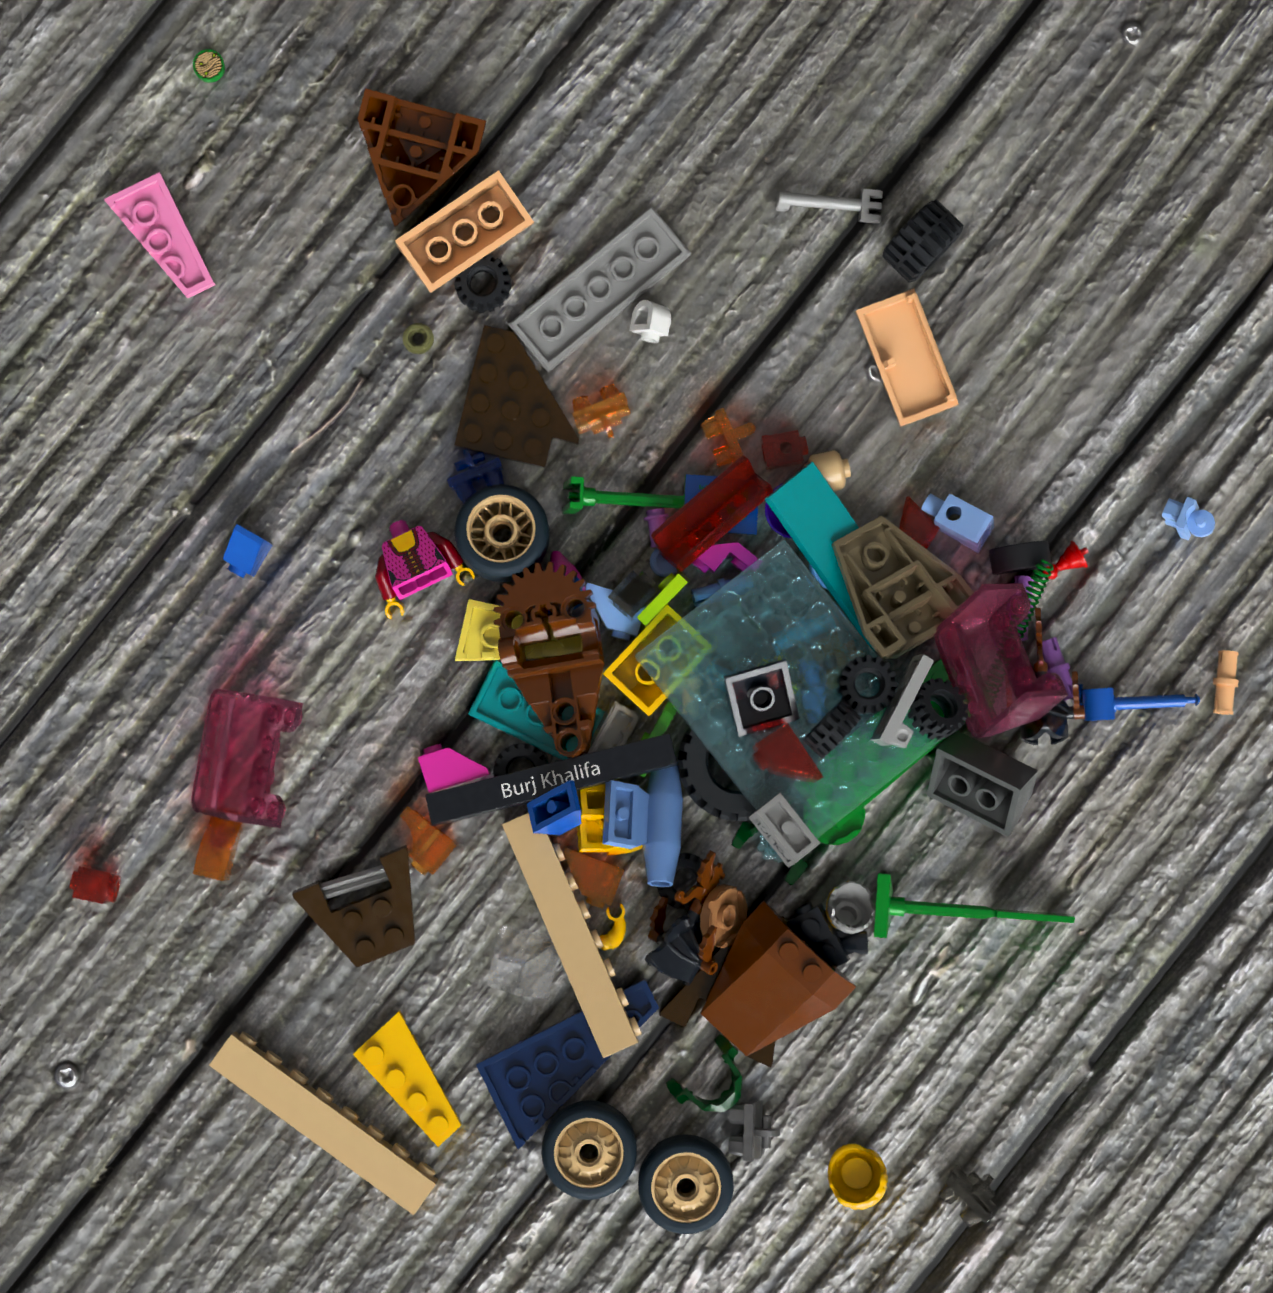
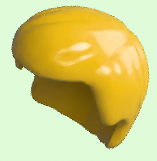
[828,1143,888,1210]

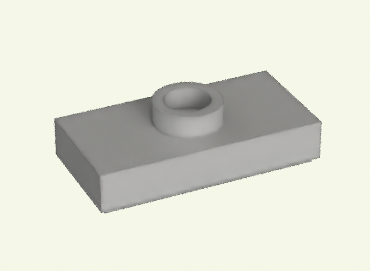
[587,700,641,754]

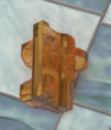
[572,384,631,439]

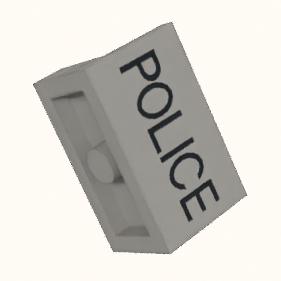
[749,793,820,868]

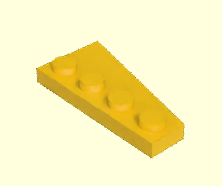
[353,1011,462,1147]

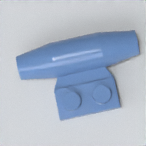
[602,762,683,887]

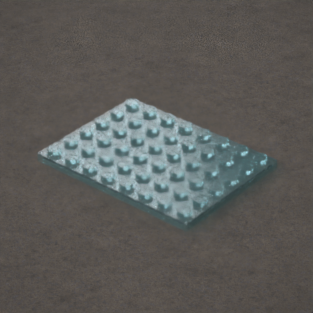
[634,540,941,838]

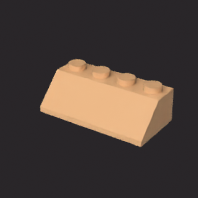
[395,170,534,293]

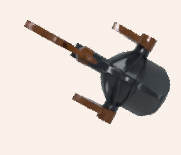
[1001,608,1085,746]
[645,850,725,986]

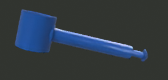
[1082,688,1200,721]

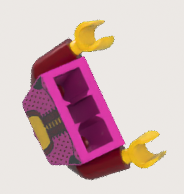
[375,520,475,619]

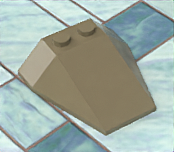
[832,516,979,659]

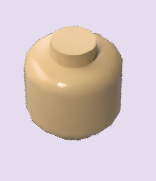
[804,450,851,491]

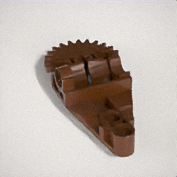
[493,562,604,758]

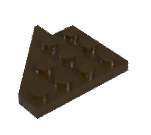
[454,325,579,468]

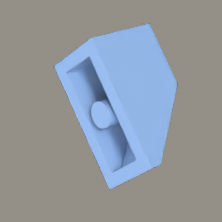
[586,583,647,641]

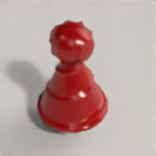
[1042,541,1089,580]

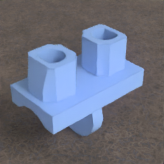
[1162,497,1215,540]

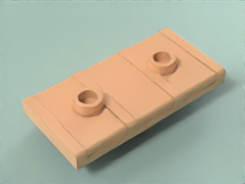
[855,289,959,427]

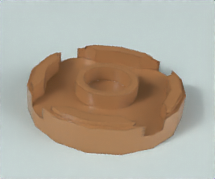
[700,884,747,948]

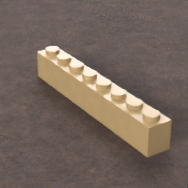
[502,813,642,1058]
[209,1031,438,1215]

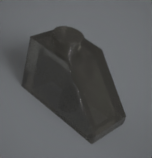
[608,570,657,621]

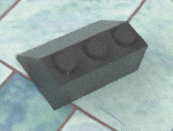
[927,731,1038,837]

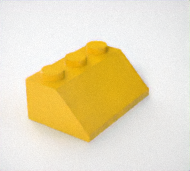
[603,604,713,716]

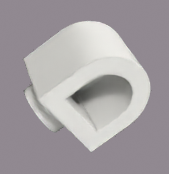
[629,300,671,343]

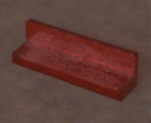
[651,455,774,572]

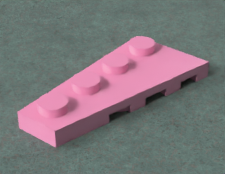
[104,172,215,298]

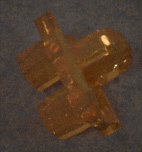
[701,408,756,467]

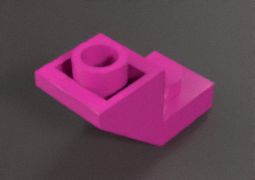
[689,542,762,574]

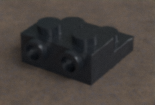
[781,902,850,967]

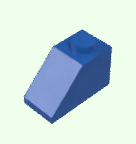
[223,524,273,578]
[527,780,582,835]

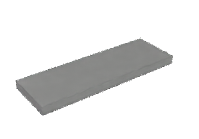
[508,206,691,373]

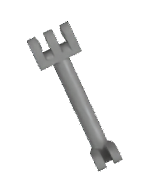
[775,189,883,223]

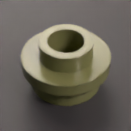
[403,323,434,354]

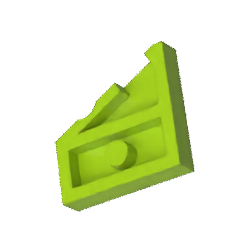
[636,572,690,626]

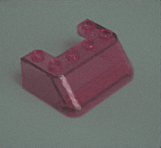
[935,583,1068,738]
[191,689,303,828]

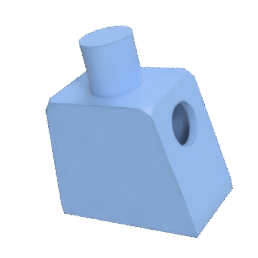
[921,493,994,553]

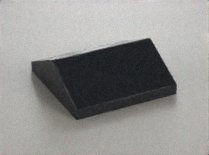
[724,659,800,737]

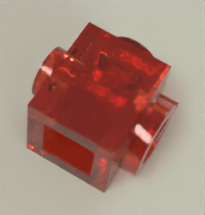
[70,865,121,904]

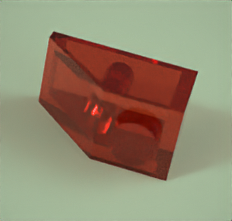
[752,723,823,783]

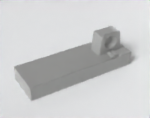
[870,654,934,748]

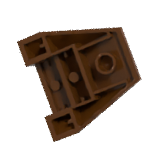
[700,900,856,1056]

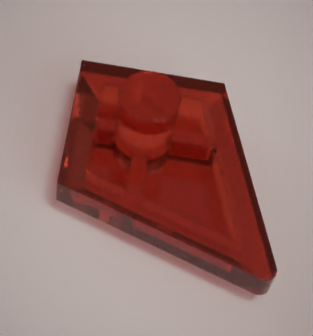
[899,496,940,549]

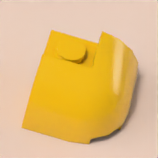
[577,784,643,856]

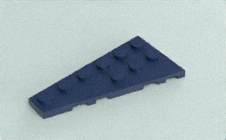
[476,979,659,1150]

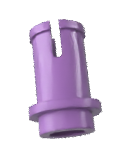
[644,508,671,548]

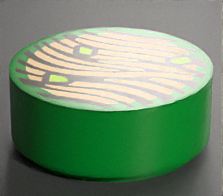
[193,49,225,83]

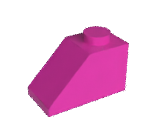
[418,744,491,793]

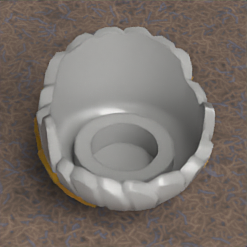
[826,881,875,934]

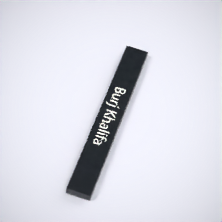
[425,733,678,827]

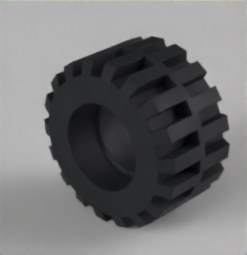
[882,199,964,283]

